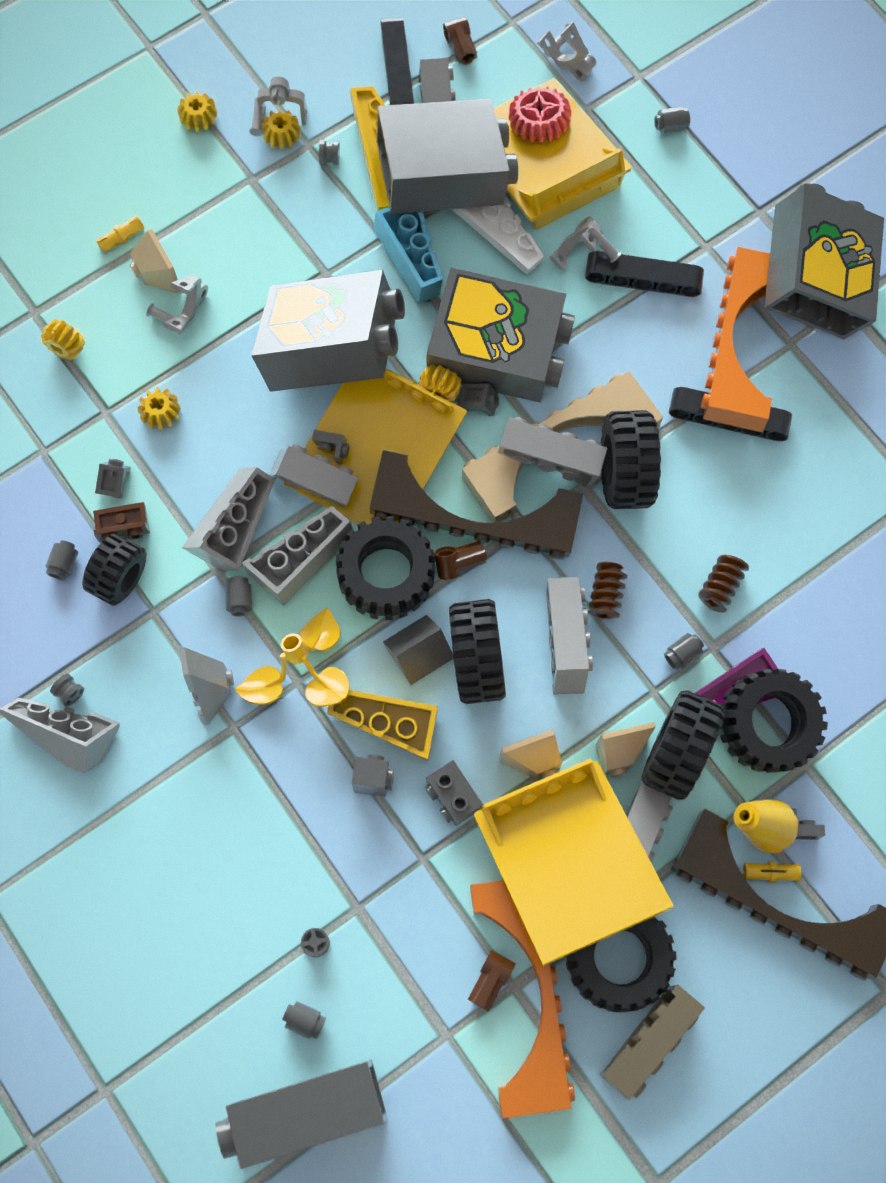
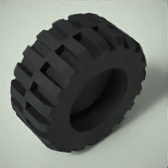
[601,410,661,509]
[336,516,435,620]
[449,599,506,704]
[720,669,828,773]
[641,690,725,800]
[566,917,677,1012]

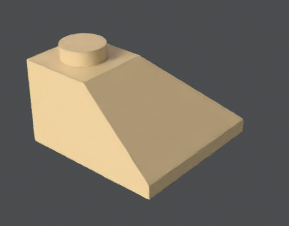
[130,228,180,293]
[595,722,656,777]
[499,729,562,779]

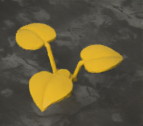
[235,608,350,707]

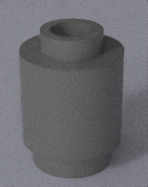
[654,106,691,134]
[45,540,79,580]
[225,576,252,617]
[664,633,704,670]
[282,1001,326,1039]

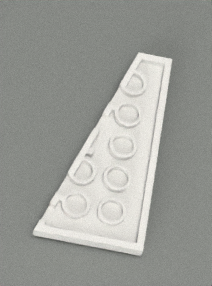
[452,196,544,275]

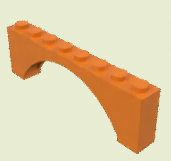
[701,247,772,432]
[470,880,575,1119]

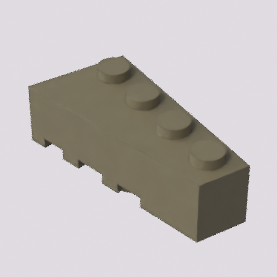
[600,985,705,1100]

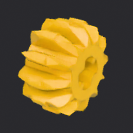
[177,90,218,133]
[261,108,301,151]
[40,319,85,360]
[418,365,461,402]
[137,386,181,431]

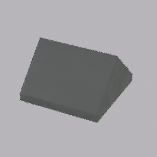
[383,615,454,685]

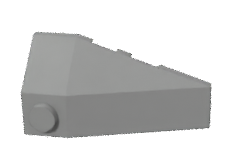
[179,647,234,725]
[0,698,120,774]

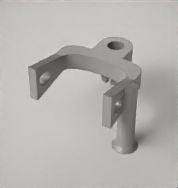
[537,22,597,81]
[249,76,307,136]
[549,216,621,271]
[146,274,209,334]

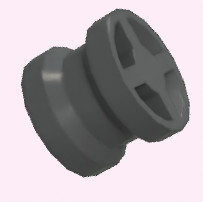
[319,140,340,165]
[50,673,85,707]
[301,928,330,957]

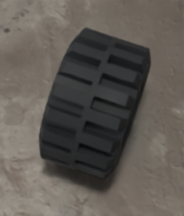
[82,534,147,606]

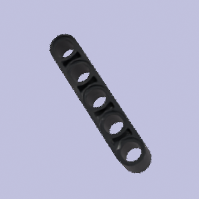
[380,17,414,105]
[585,251,704,297]
[668,387,792,441]

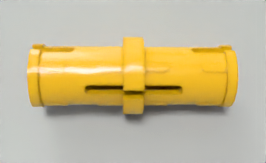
[96,215,145,254]
[743,861,801,883]

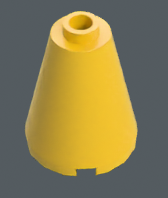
[734,799,798,854]

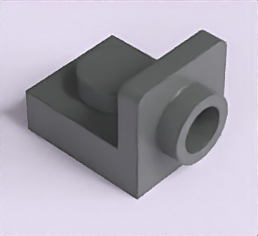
[458,384,499,416]
[312,430,350,464]
[95,458,131,498]
[791,808,825,840]

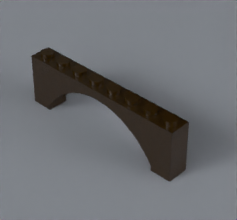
[369,450,583,559]
[671,808,886,980]

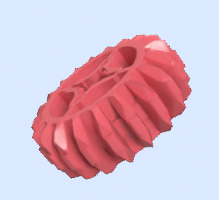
[508,85,572,144]

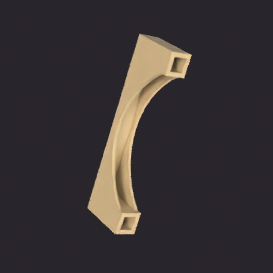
[462,371,663,522]

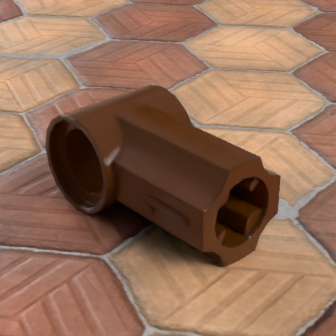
[443,17,477,65]
[434,541,487,580]
[467,950,516,1011]

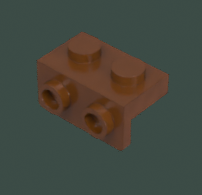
[93,502,150,543]

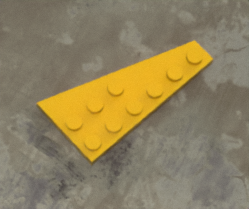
[349,86,389,211]

